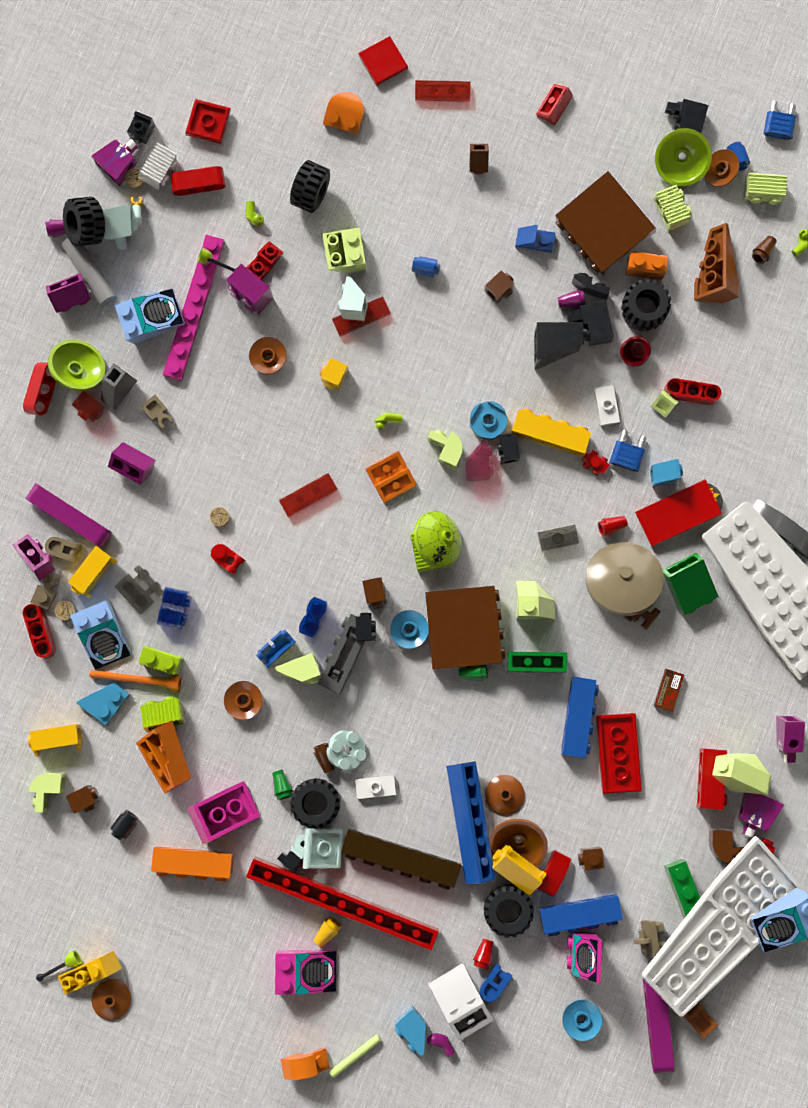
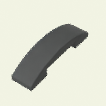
[753,499,808,559]

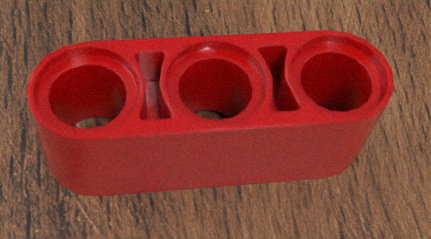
[170,166,226,196]
[23,362,56,416]
[664,378,722,405]
[22,604,56,659]

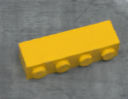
[511,408,592,457]

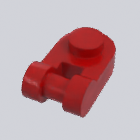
[211,544,246,575]

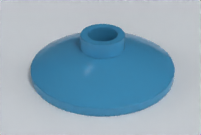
[390,610,429,649]
[562,999,602,1041]

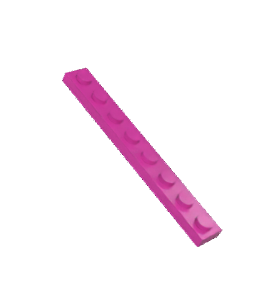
[163,235,225,381]

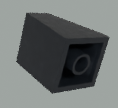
[534,322,587,369]

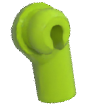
[246,201,264,226]
[791,229,808,258]
[375,412,403,430]

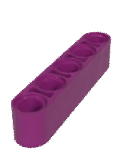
[25,483,113,548]
[643,979,675,1074]

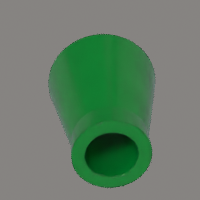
[459,665,488,681]
[272,770,293,800]

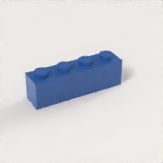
[561,676,599,758]
[539,894,623,936]

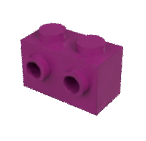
[46,273,91,313]
[108,442,156,485]
[12,534,55,581]

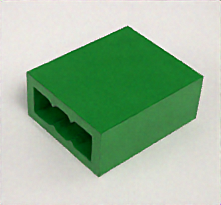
[662,553,719,615]

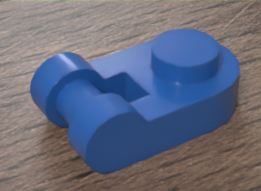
[480,963,513,1002]

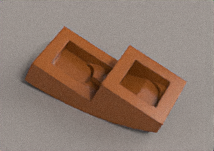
[684,1003,718,1038]

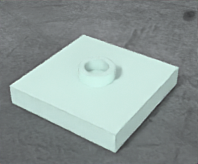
[303,828,343,869]

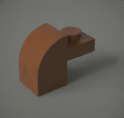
[709,829,744,863]

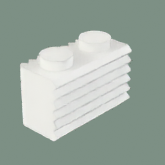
[139,143,178,190]

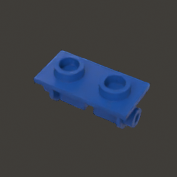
[256,629,296,668]

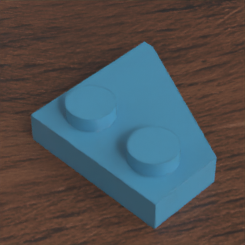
[76,683,130,725]

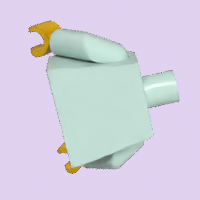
[103,197,143,250]

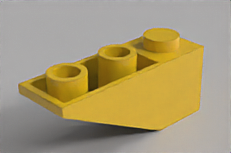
[57,950,122,995]

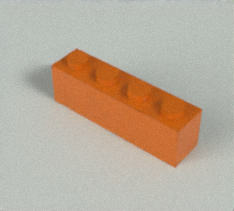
[151,846,234,882]

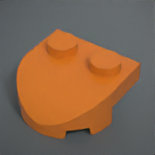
[323,92,365,134]

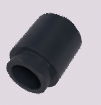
[110,810,139,840]

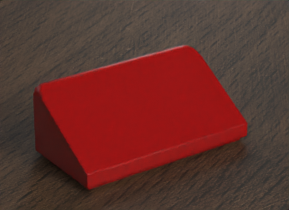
[536,84,573,125]

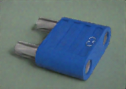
[763,100,796,140]
[609,430,647,472]

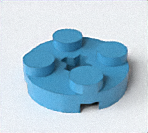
[470,401,507,440]

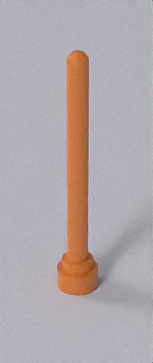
[89,670,182,692]

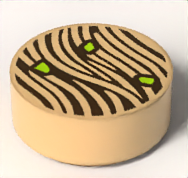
[125,169,144,189]
[210,507,229,527]
[55,601,76,620]

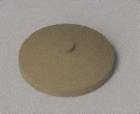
[586,542,664,616]

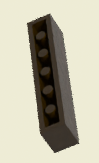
[341,828,461,890]

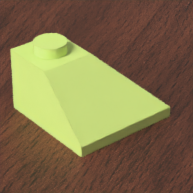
[275,653,322,685]

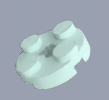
[327,731,366,770]

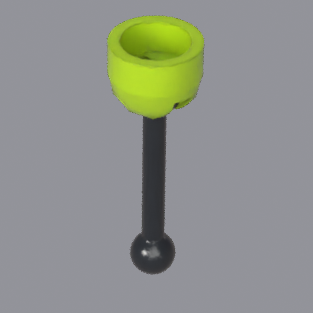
[197,248,236,272]
[36,950,82,982]

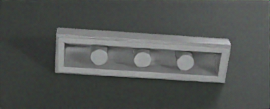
[62,238,117,307]

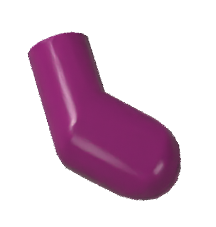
[427,1033,455,1057]

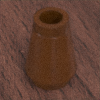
[752,236,777,264]
[313,743,335,773]

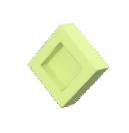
[651,390,678,418]

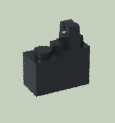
[664,99,709,134]
[566,301,614,346]

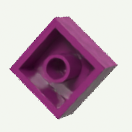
[226,264,274,315]

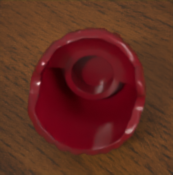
[620,336,652,367]

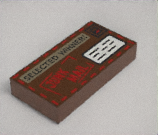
[653,669,684,712]

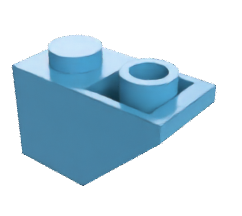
[650,459,683,487]
[394,1006,426,1056]

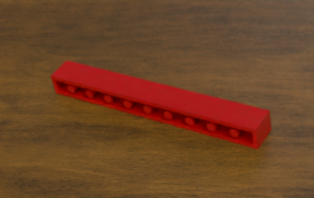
[246,857,439,951]

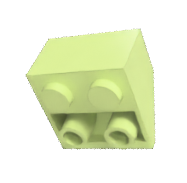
[322,228,366,273]

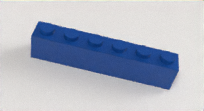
[446,761,496,884]

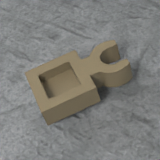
[141,395,174,430]
[30,575,59,610]

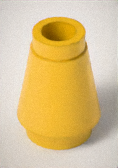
[313,917,342,947]

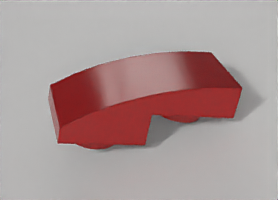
[246,241,283,280]
[537,850,572,897]

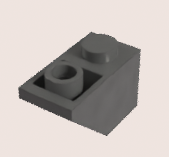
[101,363,137,410]

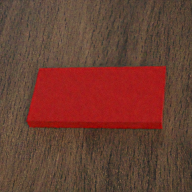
[635,479,722,547]
[596,713,642,794]

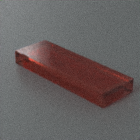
[415,80,471,102]
[332,296,391,337]
[279,473,338,518]

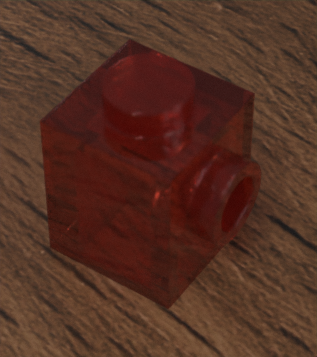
[72,391,105,422]

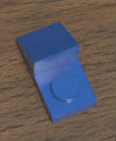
[515,225,555,253]

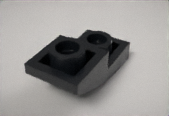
[572,273,610,300]

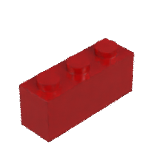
[696,748,728,810]

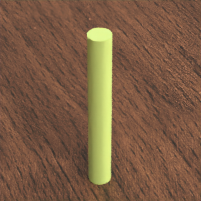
[329,1034,382,1078]

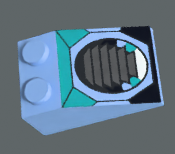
[115,289,185,345]
[70,601,132,670]
[750,888,808,952]

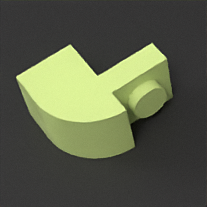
[428,430,463,470]
[29,773,66,813]

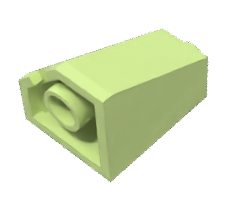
[516,581,555,620]
[712,753,772,795]

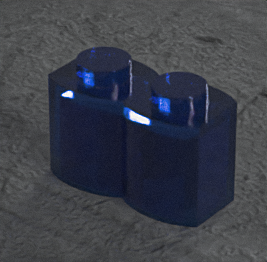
[157,587,192,629]
[299,597,329,639]

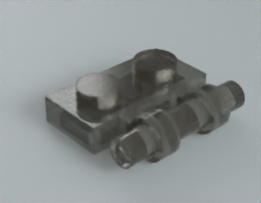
[114,565,165,615]

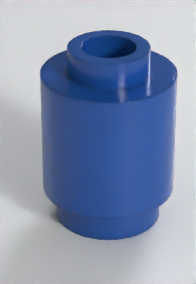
[727,141,750,172]
[412,256,440,278]

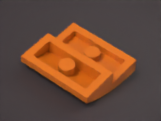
[365,451,417,503]

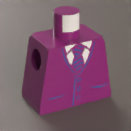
[91,139,138,187]
[776,716,805,763]
[738,792,784,838]

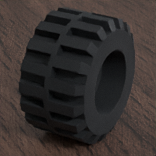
[290,160,330,213]
[63,196,105,247]
[621,279,671,331]
[290,778,340,829]
[483,884,534,938]

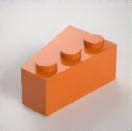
[136,720,191,794]

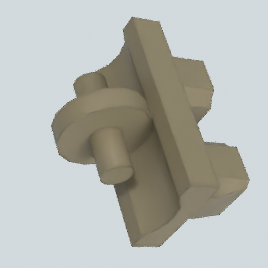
[634,920,666,957]

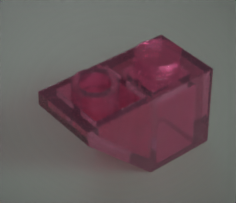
[465,439,493,481]

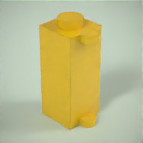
[68,546,117,598]
[28,724,83,757]
[493,845,546,896]

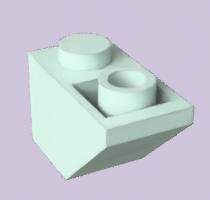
[338,277,368,321]

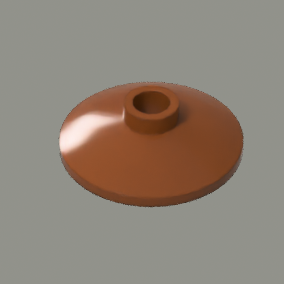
[705,149,740,187]
[249,337,287,374]
[224,681,263,720]
[485,775,524,814]
[91,979,131,1020]

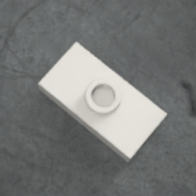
[594,385,620,426]
[355,775,396,799]

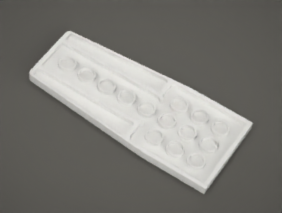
[702,502,808,680]
[642,836,806,1017]

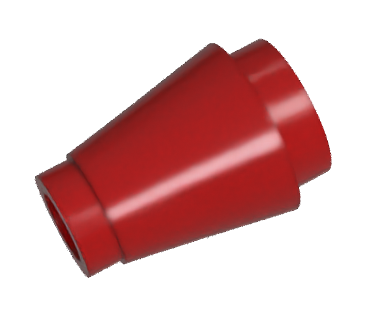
[598,516,628,537]
[473,938,494,970]

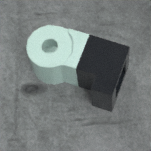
[277,835,305,871]

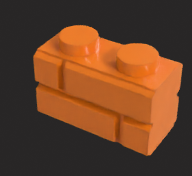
[625,251,668,280]

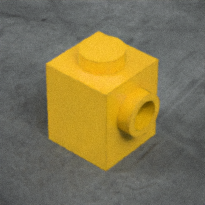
[320,358,348,390]

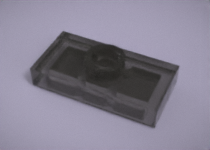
[537,525,579,552]

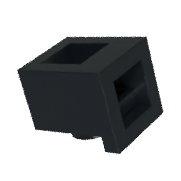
[127,111,155,144]
[497,434,520,465]
[356,613,376,641]

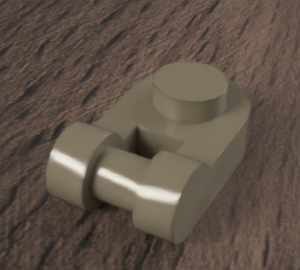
[45,537,82,563]

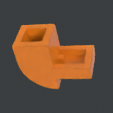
[280,1048,330,1080]

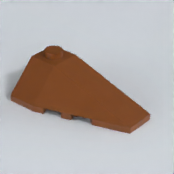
[694,223,739,303]

